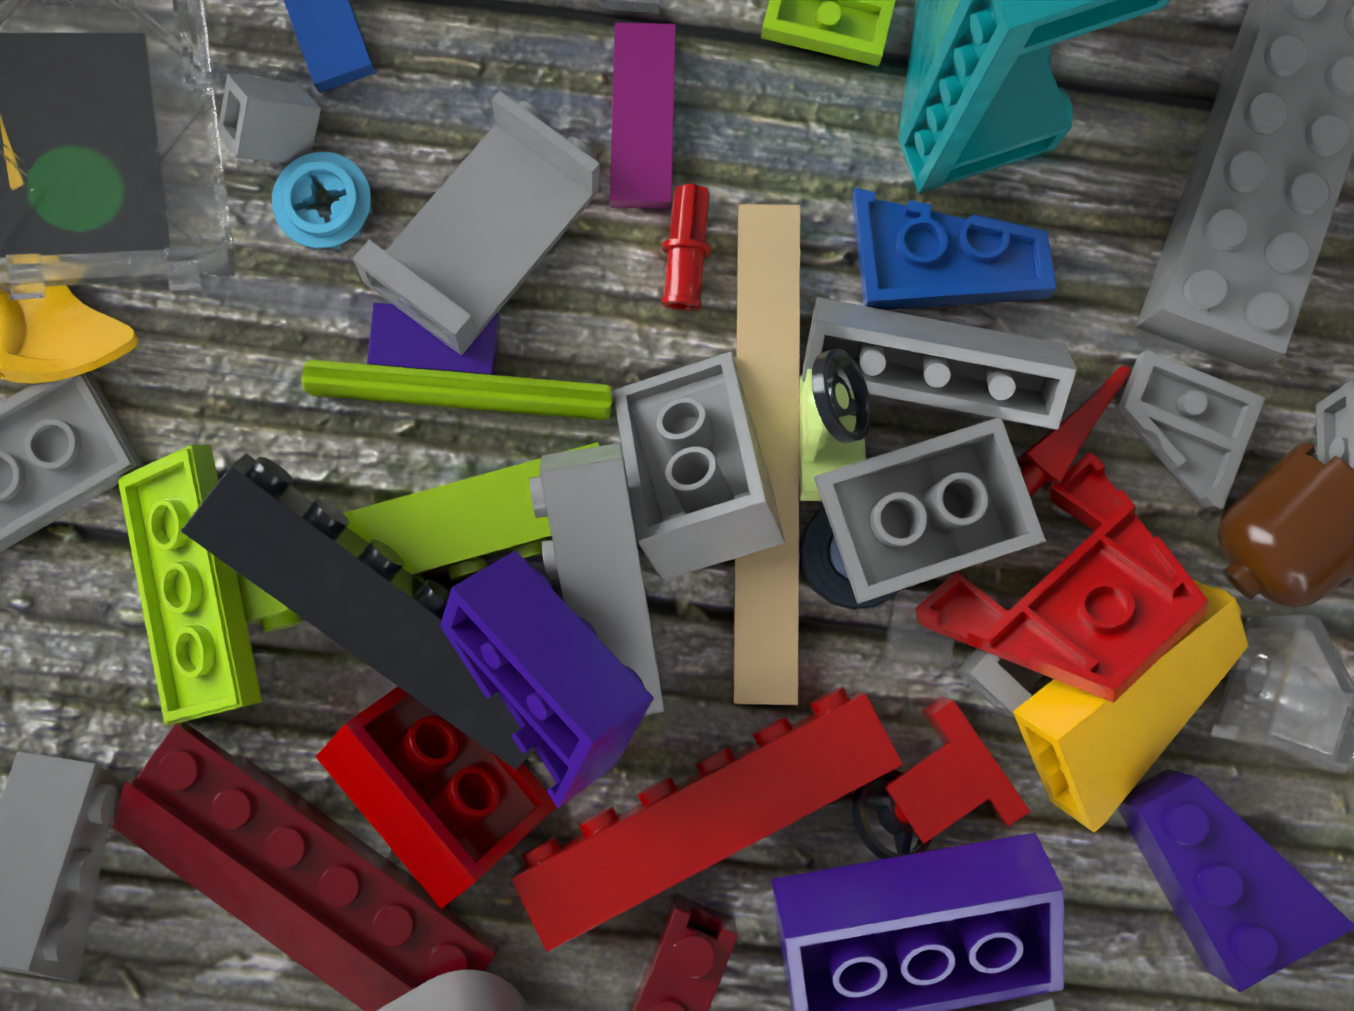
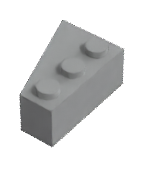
[0,751,118,983]

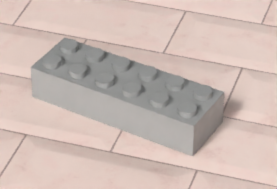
[1136,0,1354,370]

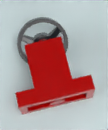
[852,697,1030,859]

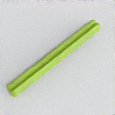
[302,360,613,420]

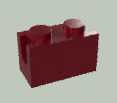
[629,894,738,1011]

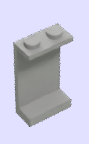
[352,91,600,356]

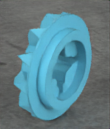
[272,152,373,251]

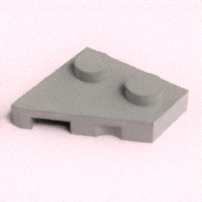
[1116,350,1265,512]

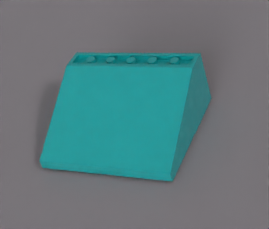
[898,0,1170,194]

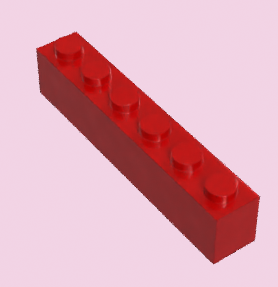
[511,686,903,952]

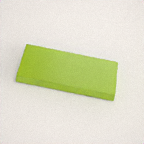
[118,444,262,726]

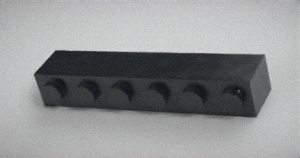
[181,453,534,770]

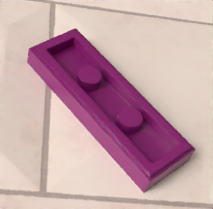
[610,23,676,209]

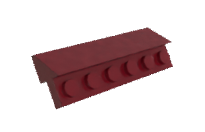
[112,722,499,1011]

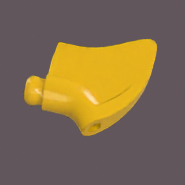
[0,271,139,384]

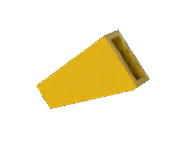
[1013,579,1249,832]

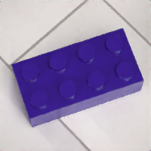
[771,833,1064,1011]

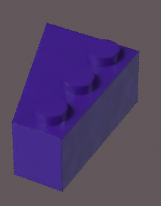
[440,550,654,809]
[1117,769,1354,992]

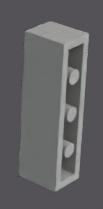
[802,297,1077,430]
[530,443,665,715]

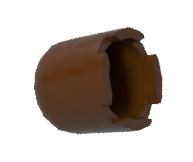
[1217,442,1354,608]

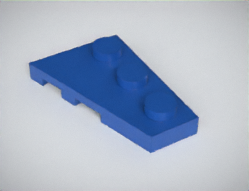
[851,188,1056,310]

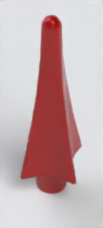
[1016,365,1131,498]

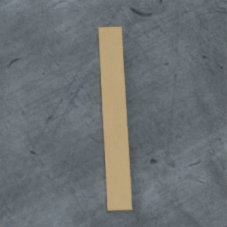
[733,204,800,705]

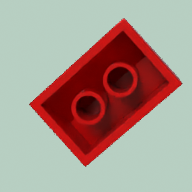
[316,686,557,909]

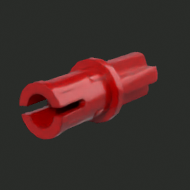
[662,183,711,311]

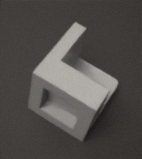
[217,73,321,164]
[956,648,1043,718]

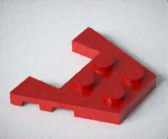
[915,451,1208,703]

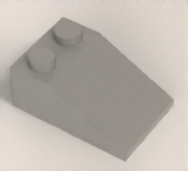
[613,351,785,581]
[814,417,1046,604]

